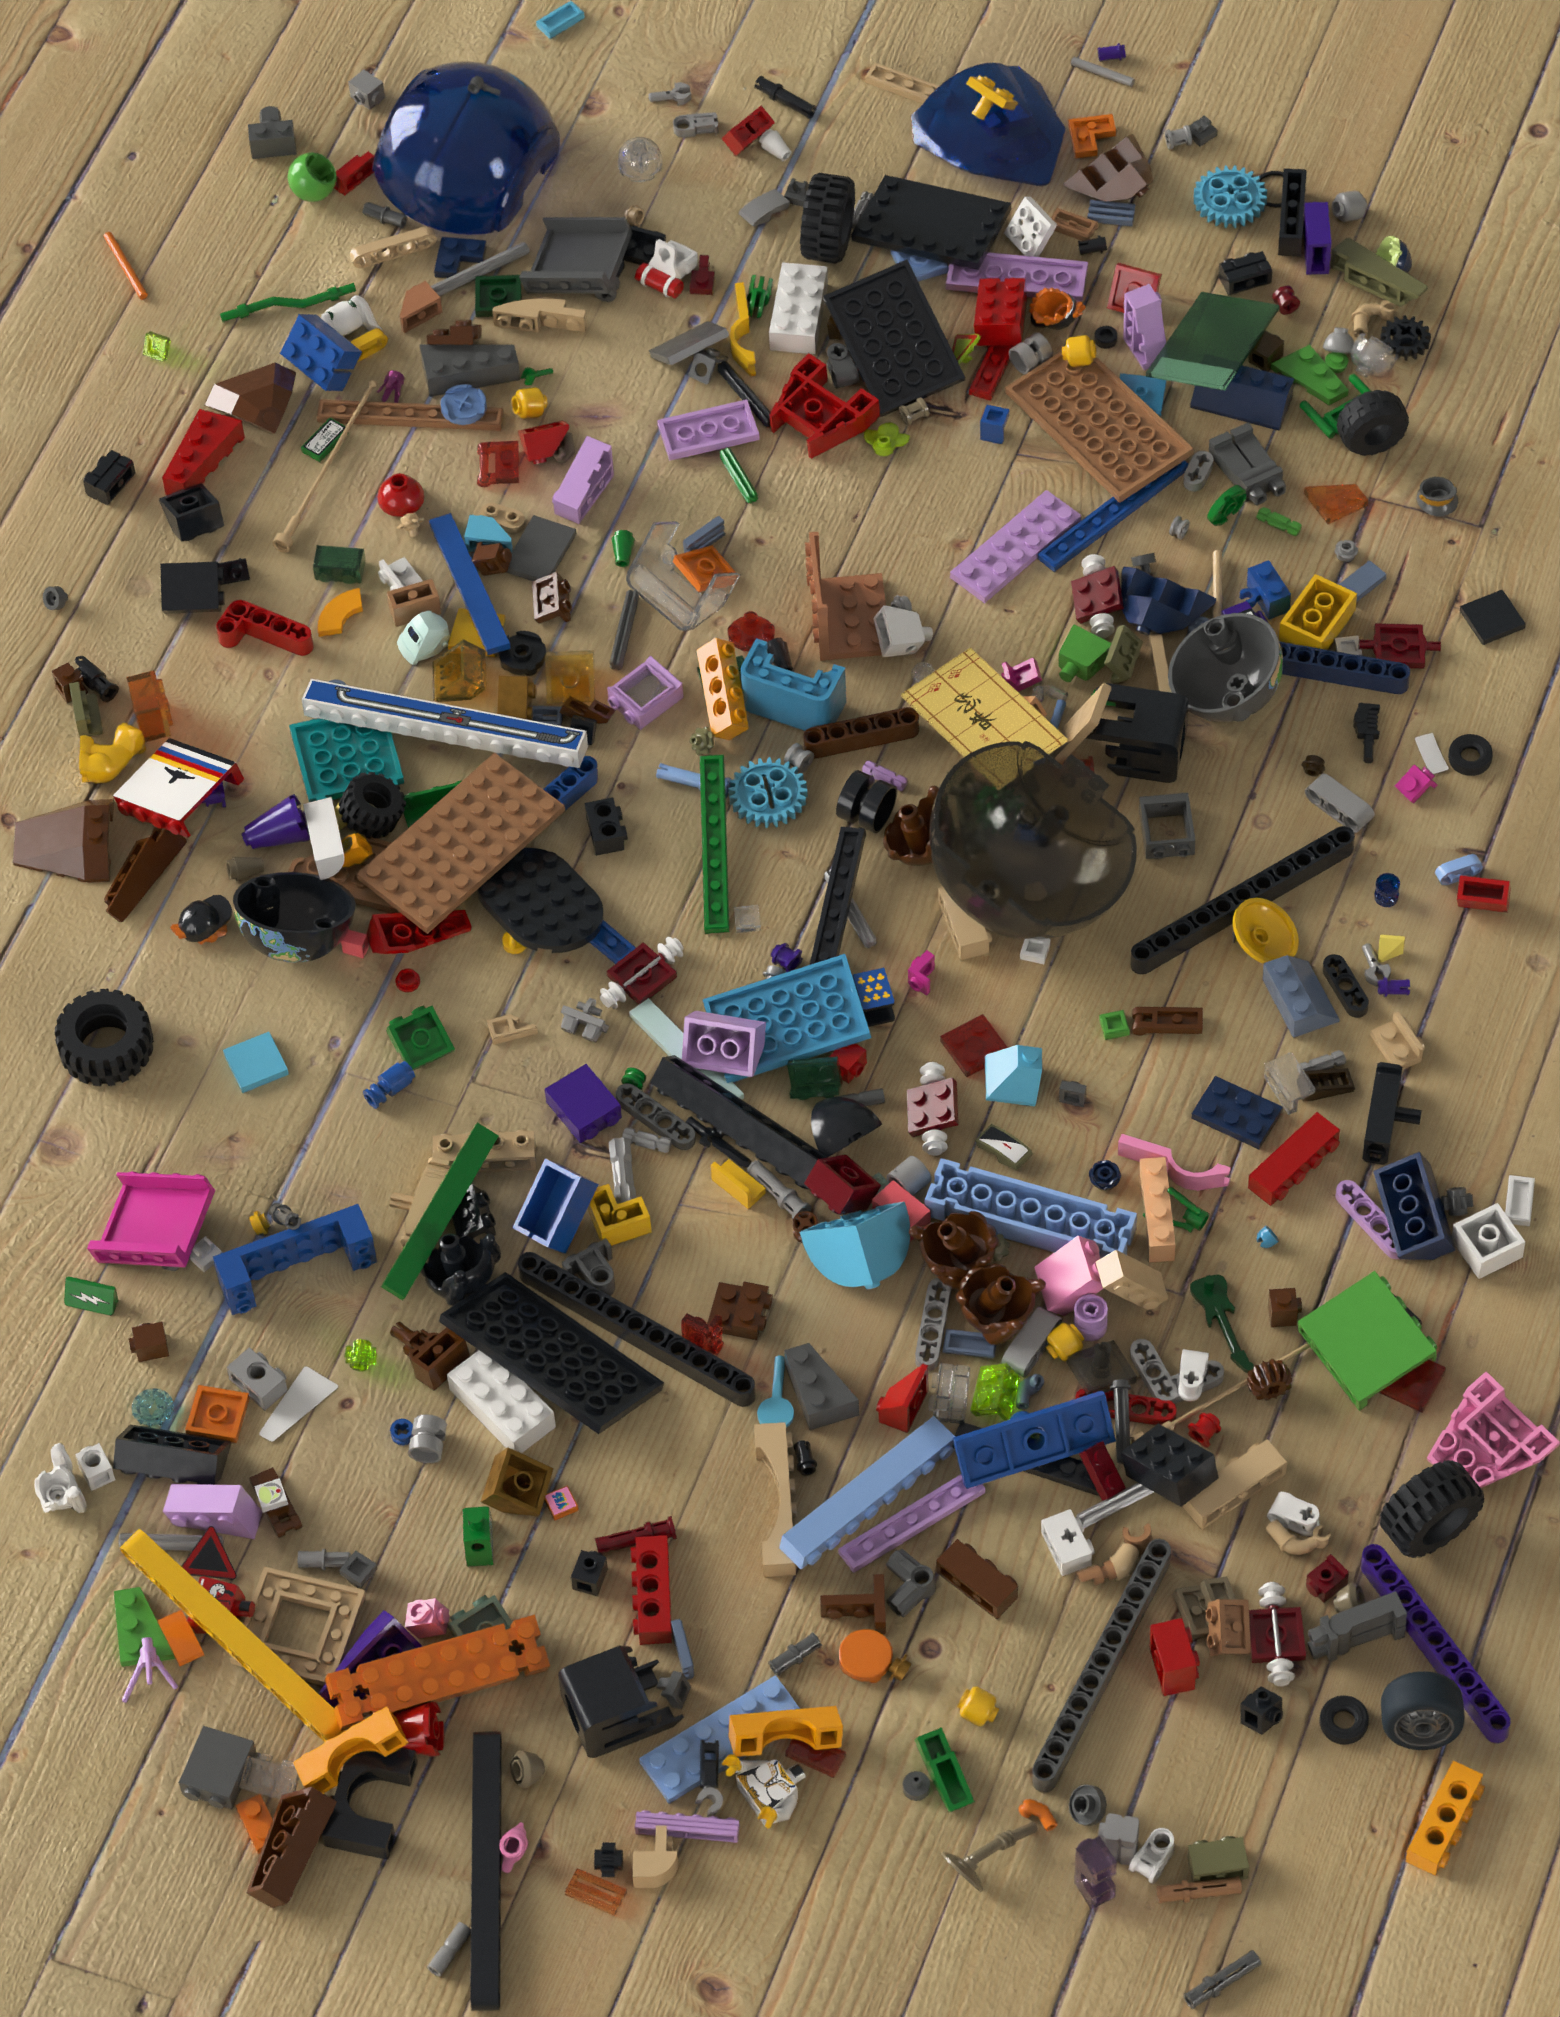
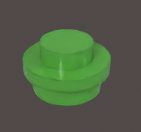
[1325,352,1348,373]

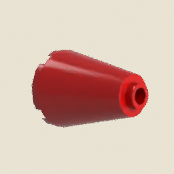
[393,1701,445,1757]

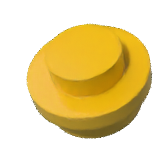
[249,1210,271,1235]

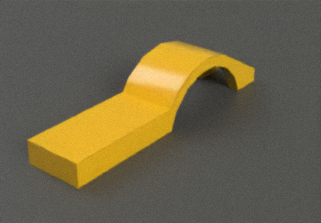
[730,282,756,376]

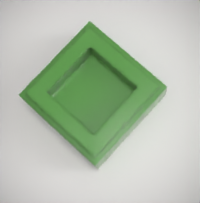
[1099,1010,1130,1040]

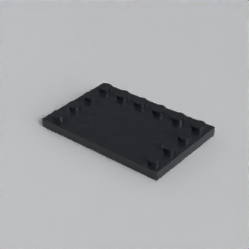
[851,175,1012,270]
[823,259,965,417]

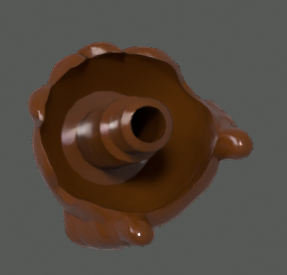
[883,785,952,866]
[909,1211,999,1290]
[956,1263,1046,1345]

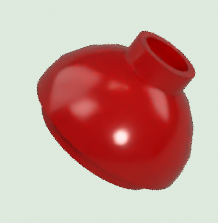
[377,473,424,517]

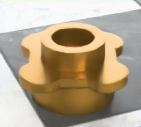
[888,1654,912,1681]

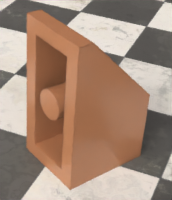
[400,281,442,333]

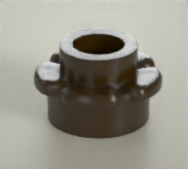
[1301,755,1325,776]

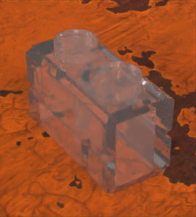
[929,1363,971,1424]

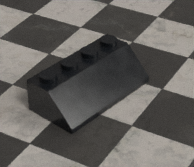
[113,1424,231,1485]

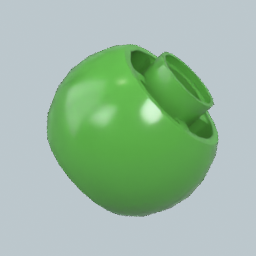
[287,152,337,202]

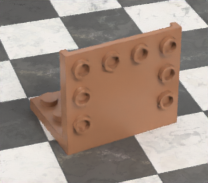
[805,532,886,661]

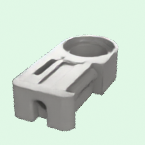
[673,112,719,138]

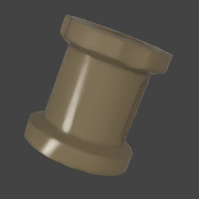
[899,397,929,426]

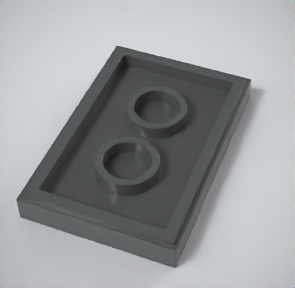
[649,321,729,365]
[507,515,577,581]

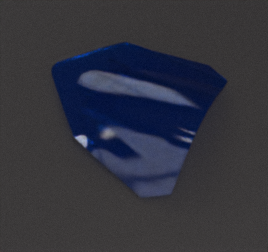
[911,63,1066,186]

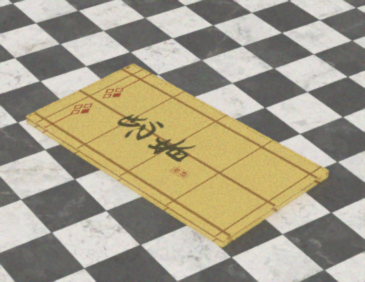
[901,648,1068,789]

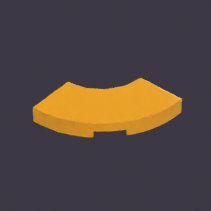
[318,588,363,637]

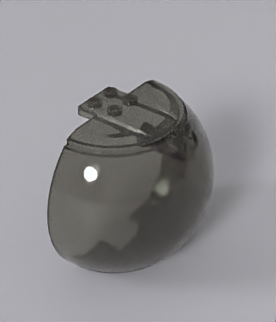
[929,741,1137,940]

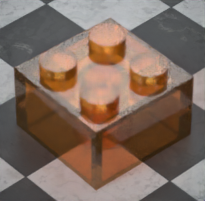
[126,670,173,742]

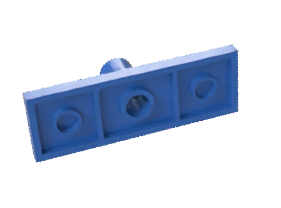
[953,1391,1116,1489]

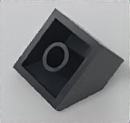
[159,483,224,542]

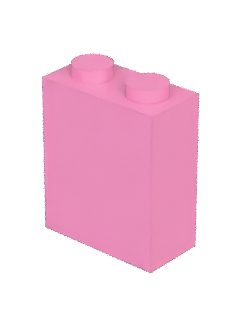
[1034,1236,1104,1316]

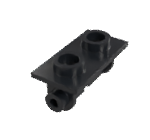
[219,558,250,585]

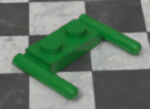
[1299,374,1371,439]

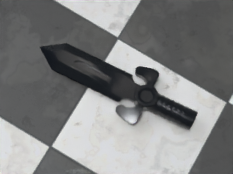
[686,1116,751,1167]

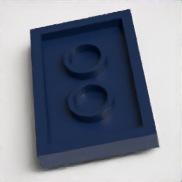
[1191,1076,1283,1150]

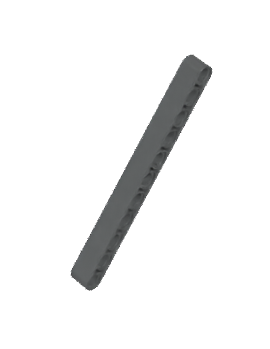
[1032,1539,1171,1793]

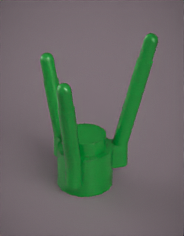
[1143,1187,1210,1233]

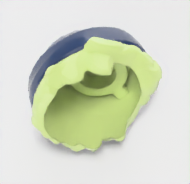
[1375,236,1412,273]

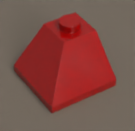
[518,420,569,464]
[876,1364,929,1433]

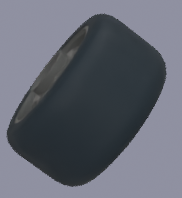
[1381,1671,1465,1750]

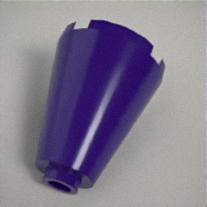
[242,794,311,849]

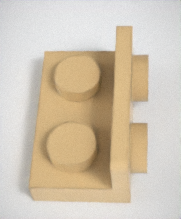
[1370,1011,1425,1070]

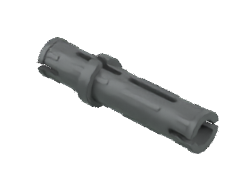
[269,1203,301,1230]
[1183,1950,1262,2009]

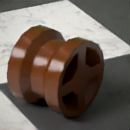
[793,1211,818,1243]

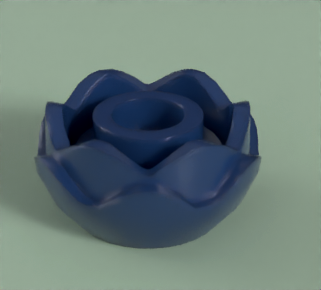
[1089,1160,1121,1190]

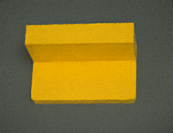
[711,1159,766,1209]

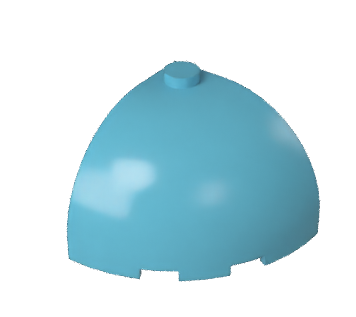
[800,1202,910,1289]

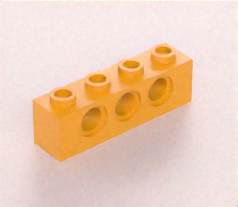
[697,638,749,740]
[1405,1760,1485,1876]

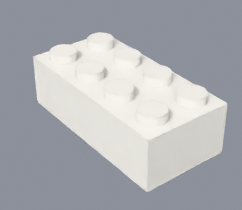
[769,262,828,354]
[447,1350,556,1453]

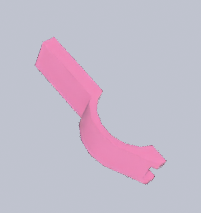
[1118,1134,1231,1191]

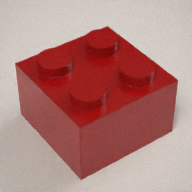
[1149,1618,1200,1697]

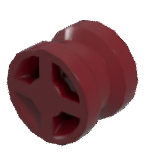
[1272,286,1300,315]

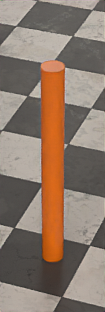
[104,232,148,300]

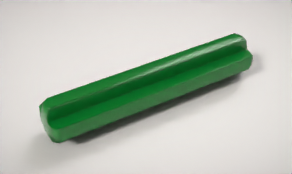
[719,447,758,504]

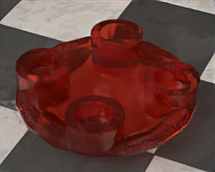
[727,611,775,652]

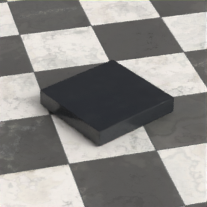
[1460,589,1526,645]

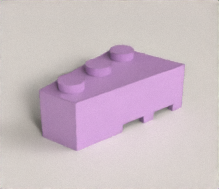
[1123,284,1168,370]
[552,436,614,524]
[163,1484,263,1539]

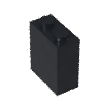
[160,561,225,614]

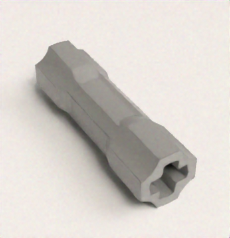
[608,1137,636,1204]

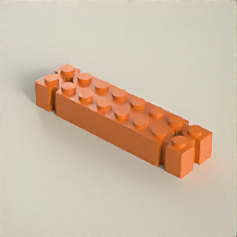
[325,1614,550,1731]

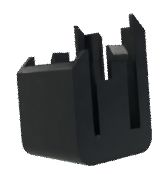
[1085,683,1189,783]
[558,1646,684,1758]

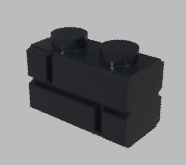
[1219,251,1272,295]
[83,450,135,505]

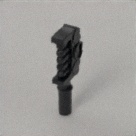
[1353,703,1380,763]

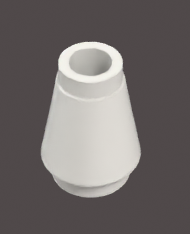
[759,129,792,161]

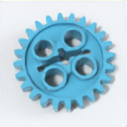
[1194,165,1267,228]
[728,757,808,828]

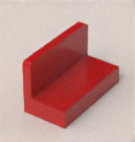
[334,151,377,196]

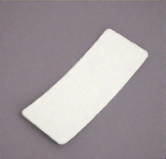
[1415,733,1449,774]

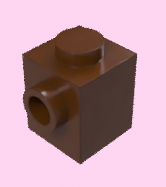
[1268,1288,1302,1327]
[129,1322,169,1362]

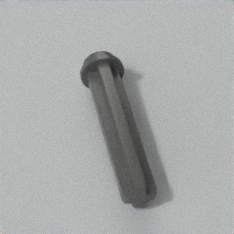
[1110,1379,1131,1464]

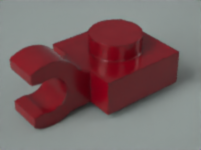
[689,255,715,295]

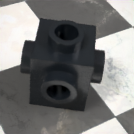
[1240,1686,1283,1735]

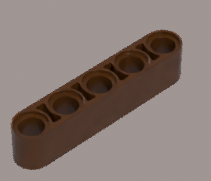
[803,707,919,759]

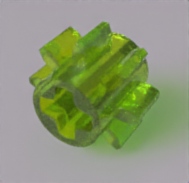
[345,1339,377,1371]

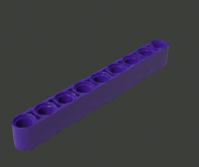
[1361,1544,1511,1743]

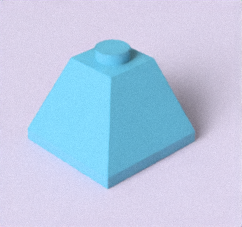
[985,1045,1042,1107]

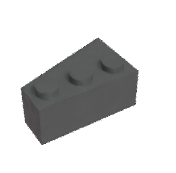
[784,1343,859,1430]

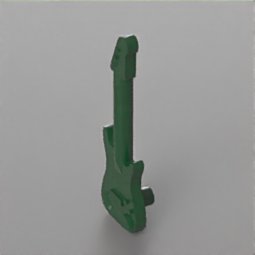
[1190,1275,1254,1374]

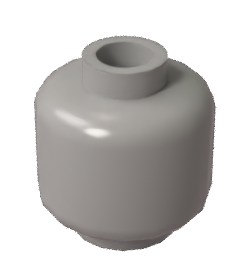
[1332,191,1367,222]

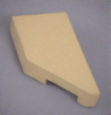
[486,1014,538,1045]

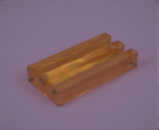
[565,1868,627,1916]

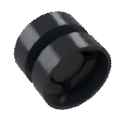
[836,770,897,833]

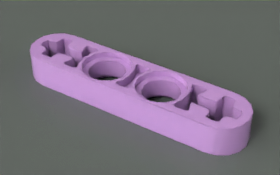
[1336,1180,1399,1259]

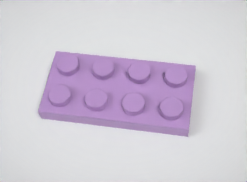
[657,399,759,461]

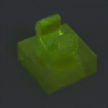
[143,331,171,362]

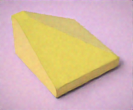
[1378,935,1405,962]

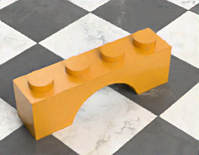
[728,1706,843,1757]
[293,1707,408,1793]

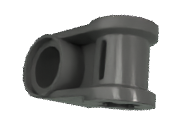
[827,343,859,389]

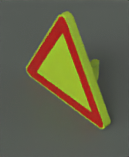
[952,334,981,364]

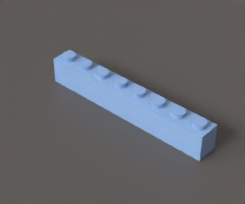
[779,1416,955,1570]

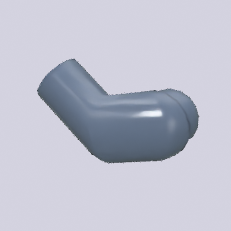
[1016,1374,1044,1409]

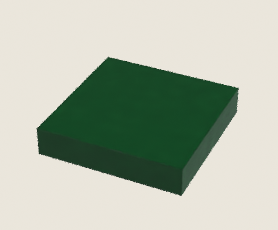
[475,275,522,317]

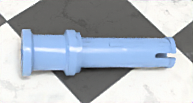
[656,763,731,798]

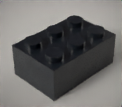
[1121,1423,1219,1507]

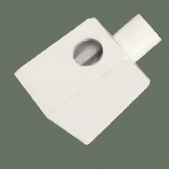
[873,605,933,657]

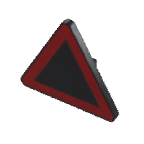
[181,1526,237,1580]

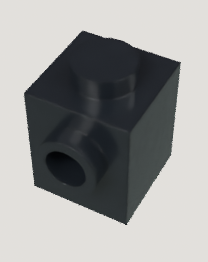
[571,1550,608,1596]

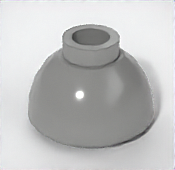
[1323,327,1355,353]

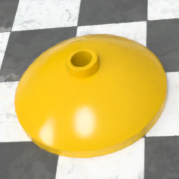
[1233,898,1299,964]

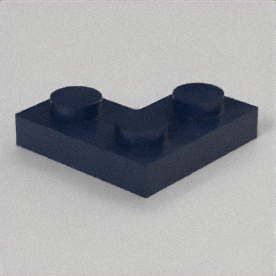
[434,237,487,278]

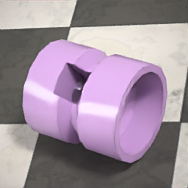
[1074,1294,1108,1341]

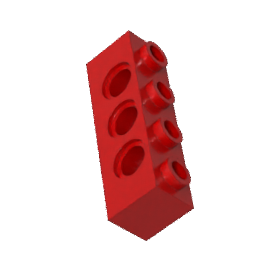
[631,1535,672,1645]

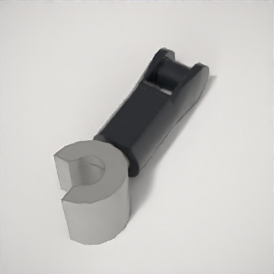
[695,1740,723,1817]

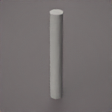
[1071,57,1135,87]

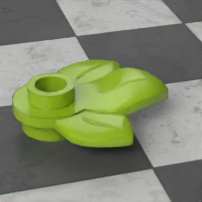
[864,422,910,456]

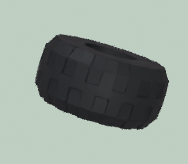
[1337,390,1409,456]

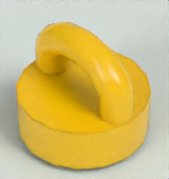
[502,932,526,954]

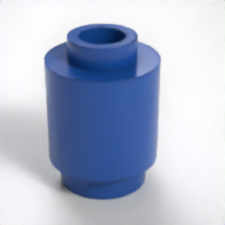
[377,1061,415,1097]

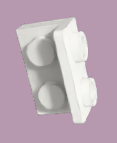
[378,557,423,591]

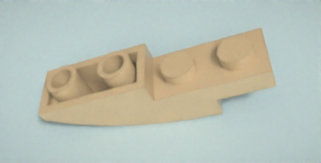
[492,298,587,332]

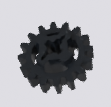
[1380,315,1431,361]

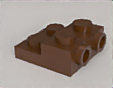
[427,320,482,345]
[707,1282,773,1340]

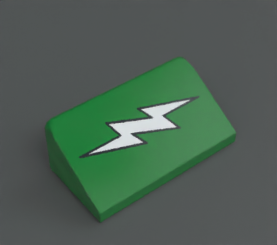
[64,1276,119,1316]

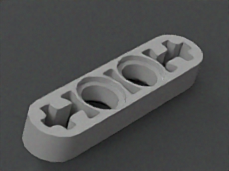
[915,1278,951,1371]

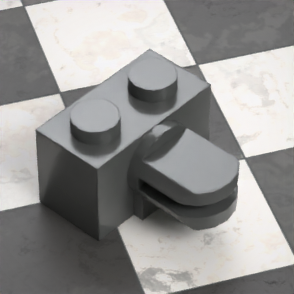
[248,106,297,159]

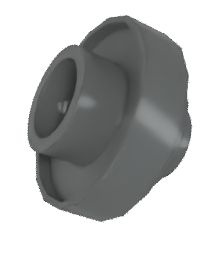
[1069,1784,1107,1826]

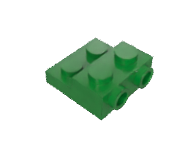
[386,1005,455,1071]

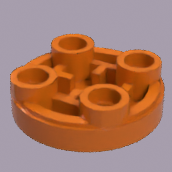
[839,1629,893,1683]

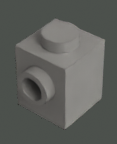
[349,70,385,110]

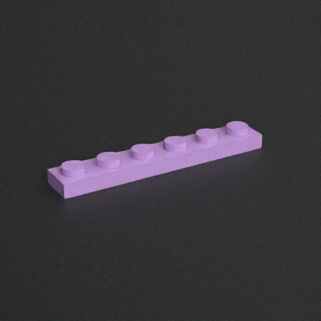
[838,1475,985,1573]

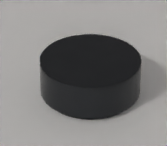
[1094,326,1118,349]

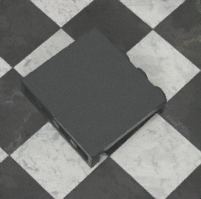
[519,217,633,294]

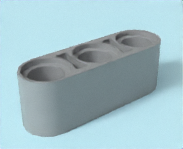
[1305,773,1375,833]
[1001,1306,1063,1377]

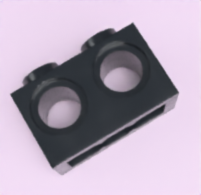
[585,797,628,856]

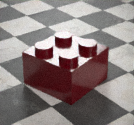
[804,1154,882,1215]

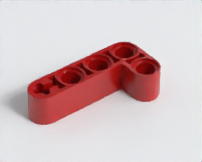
[216,600,314,656]

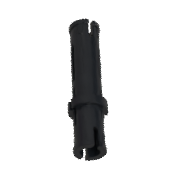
[754,76,817,119]

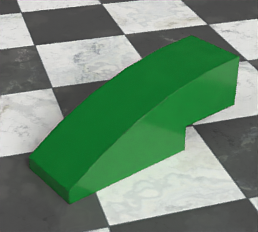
[914,1727,975,1813]

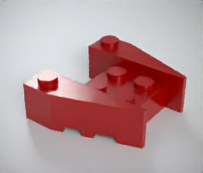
[769,353,880,459]

